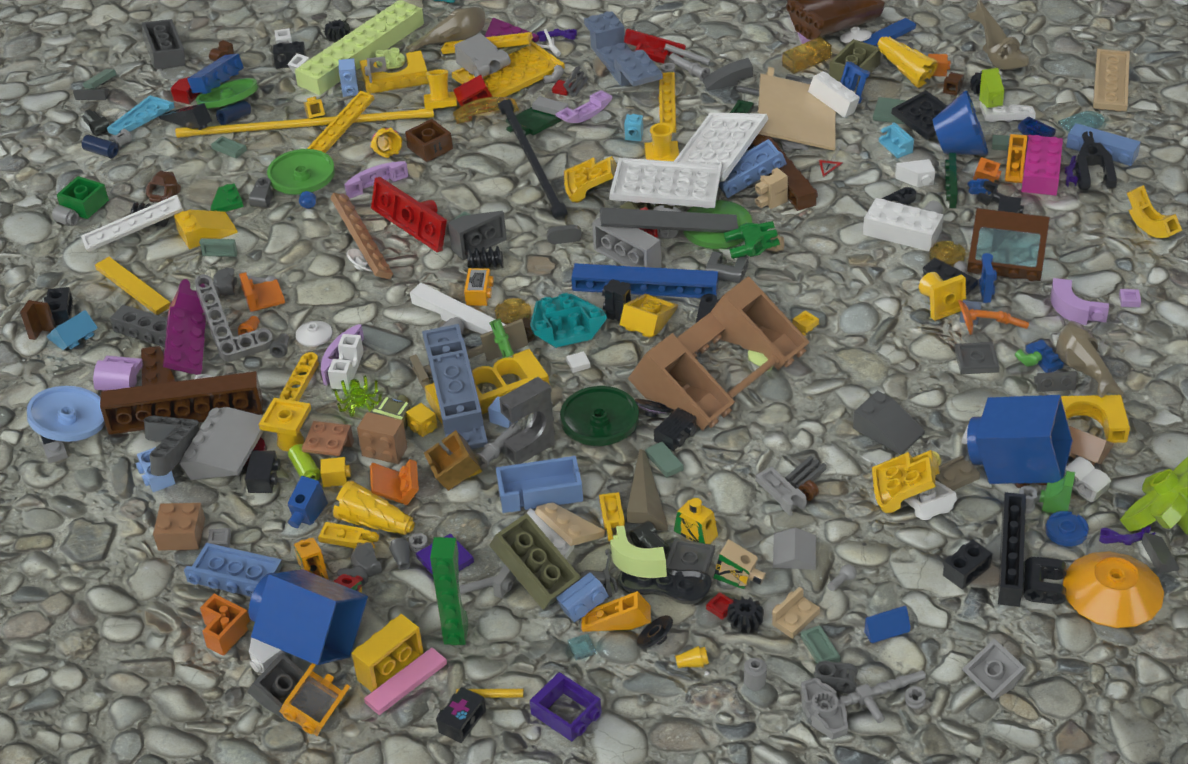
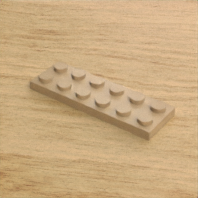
[1093,49,1130,112]

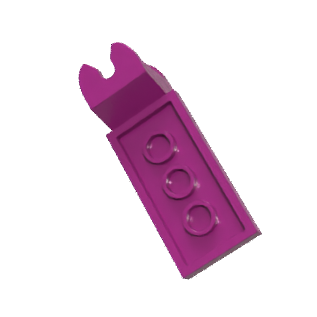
[163,279,207,375]

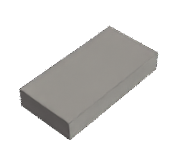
[532,96,568,115]

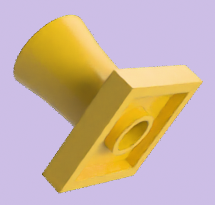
[424,69,457,110]
[644,123,679,161]
[919,272,966,321]
[259,398,311,451]

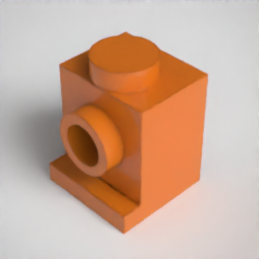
[973,157,1002,182]

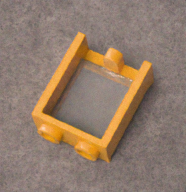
[279,663,350,736]

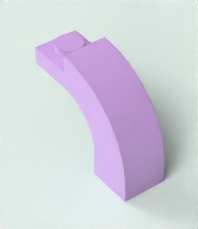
[1051,278,1109,325]

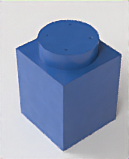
[967,395,1073,484]
[249,569,368,665]

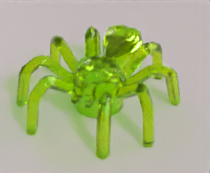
[333,375,382,417]

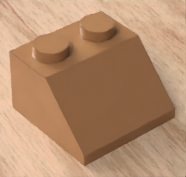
[1069,426,1114,466]

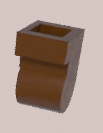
[209,40,234,61]
[943,72,964,96]

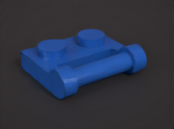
[840,62,870,104]
[978,253,997,303]

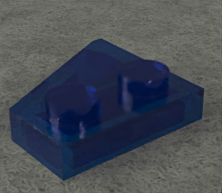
[1018,116,1056,140]

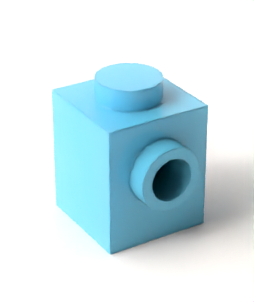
[624,114,643,141]

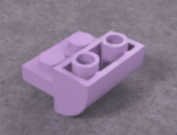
[93,356,143,391]

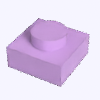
[1119,289,1141,307]

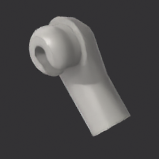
[543,65,564,84]

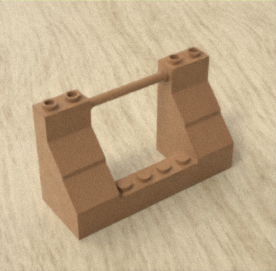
[628,276,810,431]

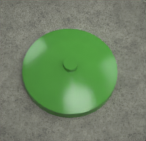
[196,78,259,109]
[267,149,335,195]
[683,200,752,249]

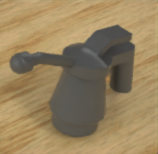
[580,548,618,598]

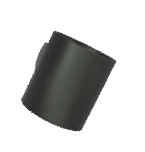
[82,109,110,136]
[629,521,669,556]

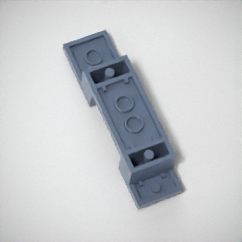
[584,11,663,87]
[422,324,488,454]

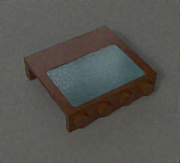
[967,208,1050,281]

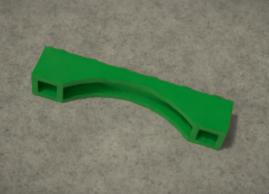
[430,537,469,645]

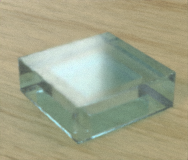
[568,634,596,661]

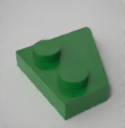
[210,183,244,212]

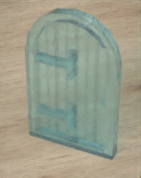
[1058,111,1104,132]

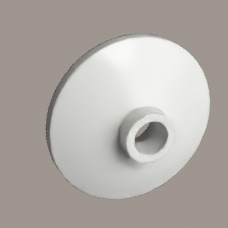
[840,27,872,43]
[347,249,373,272]
[295,321,332,347]

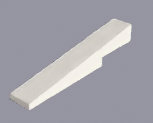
[410,283,506,334]

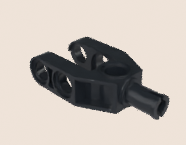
[1075,131,1117,190]

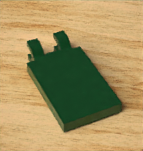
[506,98,563,136]

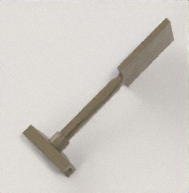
[409,319,528,393]

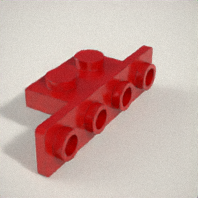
[624,29,686,64]

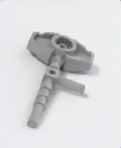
[800,670,926,740]

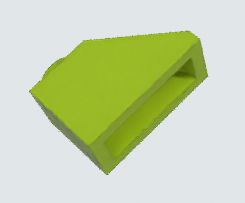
[979,68,1004,108]

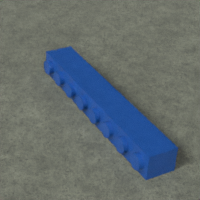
[571,263,718,298]

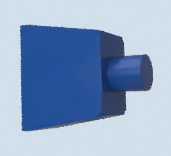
[288,476,328,528]

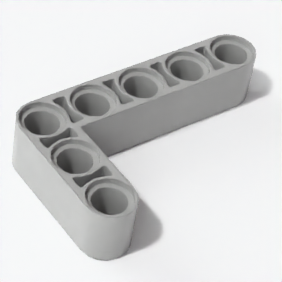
[195,274,272,362]

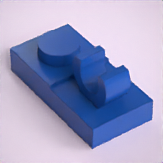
[1025,339,1064,373]

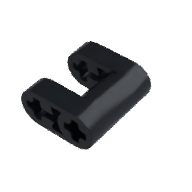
[1024,557,1066,605]

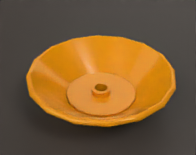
[1062,551,1164,628]

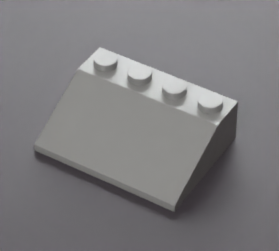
[179,407,264,480]

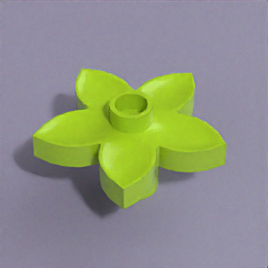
[1120,457,1188,535]

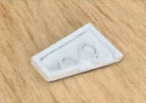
[980,101,1036,122]

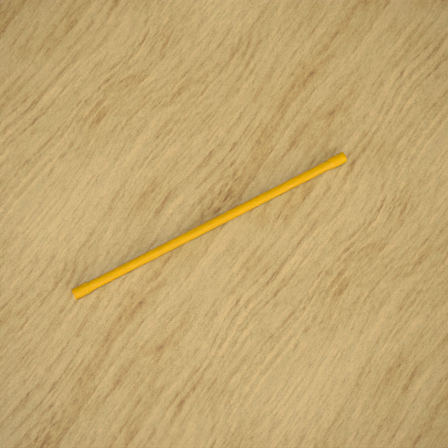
[175,108,434,138]

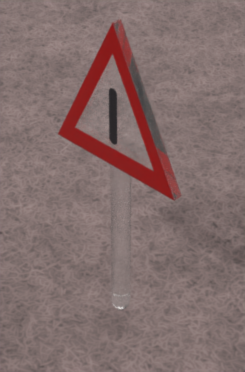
[819,142,843,178]

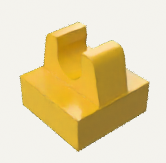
[792,310,819,336]

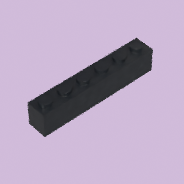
[998,492,1026,607]

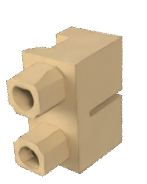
[755,168,788,209]

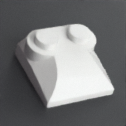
[904,480,957,520]

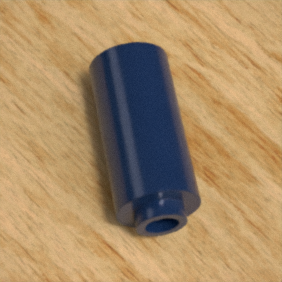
[216,100,251,125]
[82,135,118,158]

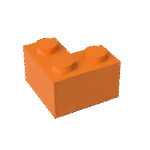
[200,594,250,656]

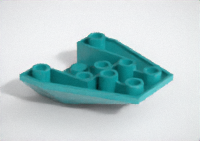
[530,293,607,348]

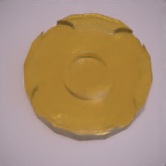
[929,241,966,267]
[495,298,531,324]

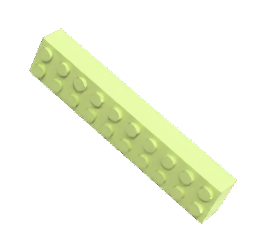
[295,0,424,95]

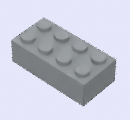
[592,217,661,268]

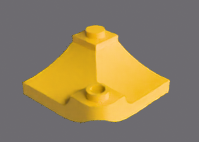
[564,156,617,203]
[872,450,940,513]

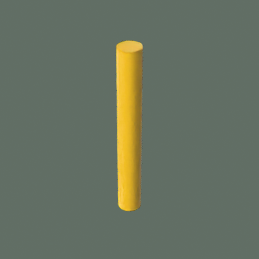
[456,688,524,698]

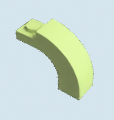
[610,526,667,578]

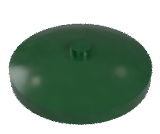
[560,386,639,446]

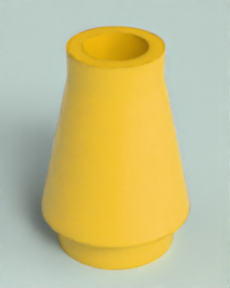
[675,646,709,668]

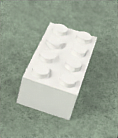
[863,198,944,252]

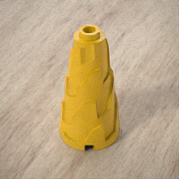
[877,36,938,88]
[333,480,415,535]

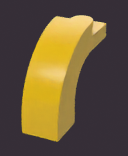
[1127,185,1182,238]

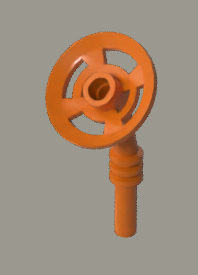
[958,299,1029,335]

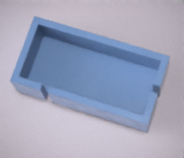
[496,456,583,513]

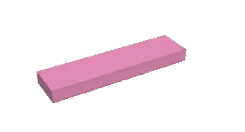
[364,647,447,715]

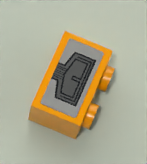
[464,268,494,306]

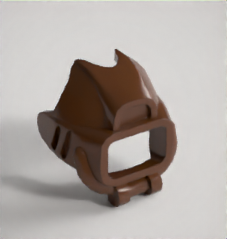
[146,170,181,202]

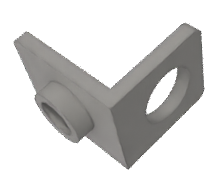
[365,56,387,83]

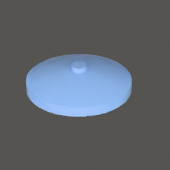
[27,386,105,442]

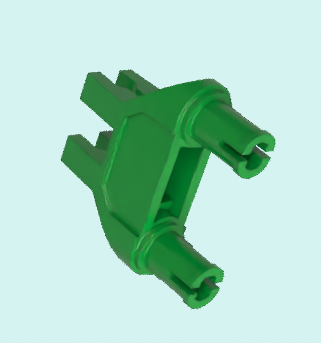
[723,221,780,259]

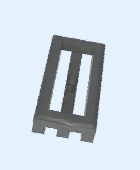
[563,66,588,97]
[785,455,826,489]

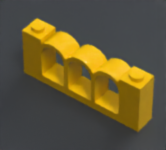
[425,349,549,425]

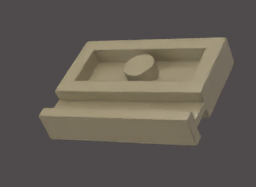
[935,455,980,491]

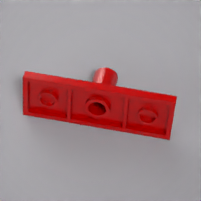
[371,177,447,252]

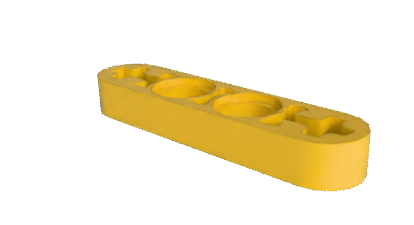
[280,352,319,402]

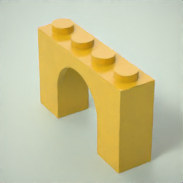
[360,50,429,94]
[1061,395,1130,443]

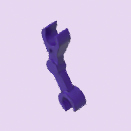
[537,29,577,42]
[1065,155,1078,187]
[1099,526,1155,545]

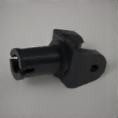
[977,181,1006,206]

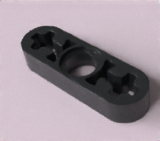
[881,187,916,205]

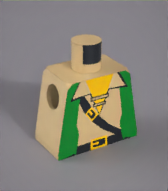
[713,539,766,589]

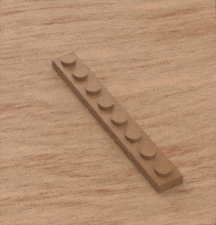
[331,193,393,280]

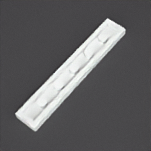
[81,195,184,252]

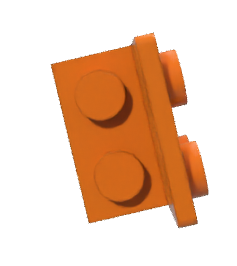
[239,272,285,312]
[370,459,419,505]

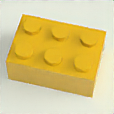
[352,614,424,692]

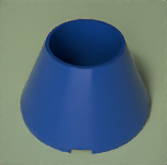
[933,91,989,156]

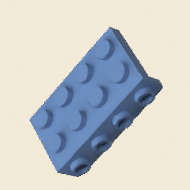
[719,139,787,198]
[184,543,283,597]

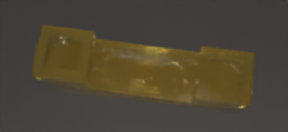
[453,97,519,124]

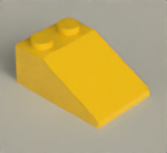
[174,209,238,250]
[619,293,678,337]

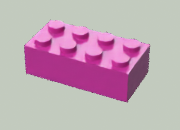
[1021,135,1063,196]

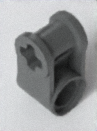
[249,177,274,208]
[814,661,858,694]

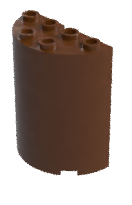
[786,0,885,40]

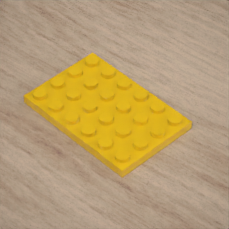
[452,41,565,105]

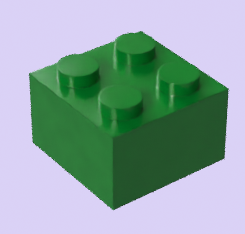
[57,176,109,219]

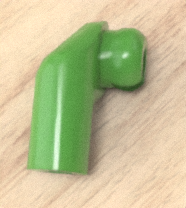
[1015,349,1042,367]

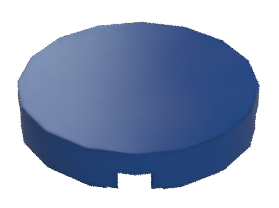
[1045,511,1089,547]

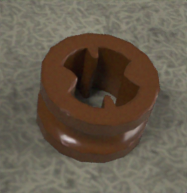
[799,480,819,501]

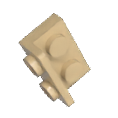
[772,587,820,639]

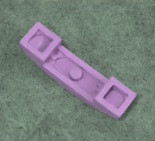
[556,90,612,123]
[344,161,409,199]
[321,324,364,386]

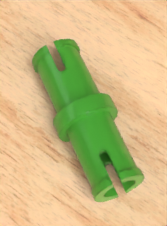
[489,318,514,358]

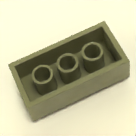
[489,513,581,610]

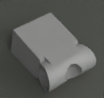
[455,33,511,78]

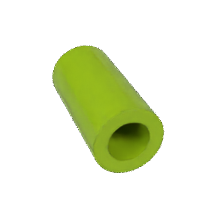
[288,444,321,481]

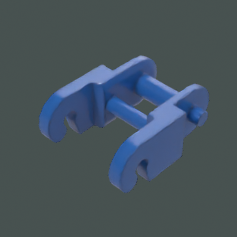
[968,179,991,195]

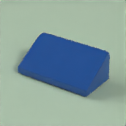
[864,606,911,643]

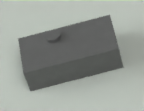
[142,19,185,69]

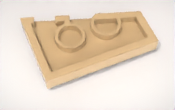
[535,502,605,546]

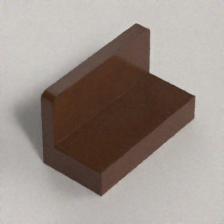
[20,300,56,340]

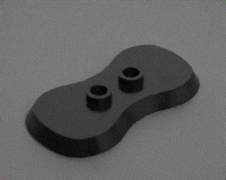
[618,568,712,604]

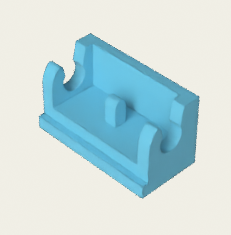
[878,122,914,158]

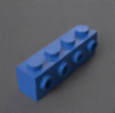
[187,54,244,94]

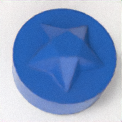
[299,191,317,208]

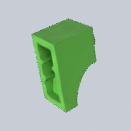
[1039,471,1075,513]

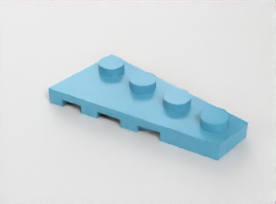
[107,95,175,135]

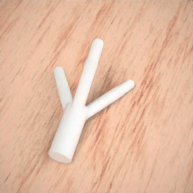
[537,29,561,57]

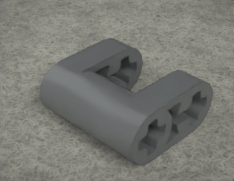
[706,251,749,283]

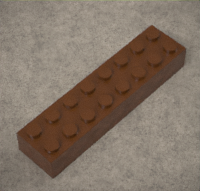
[100,371,263,435]

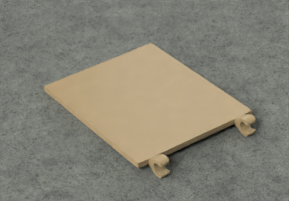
[758,67,836,151]

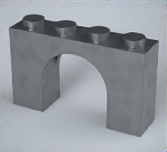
[499,377,555,465]

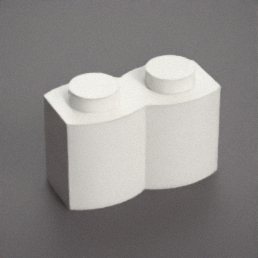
[1064,457,1111,502]

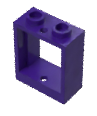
[529,672,602,742]

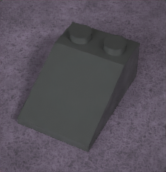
[448,211,507,260]
[853,390,925,455]
[247,653,332,729]

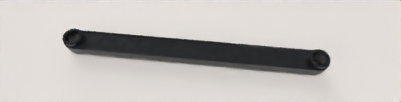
[498,99,568,220]

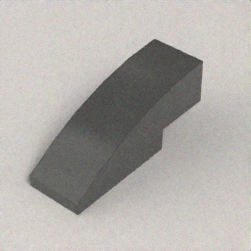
[703,58,753,91]

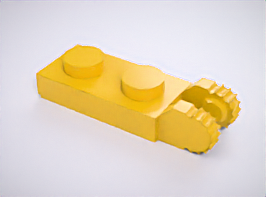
[599,492,625,542]
[318,522,379,548]

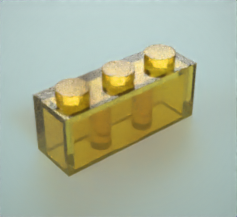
[782,37,832,74]

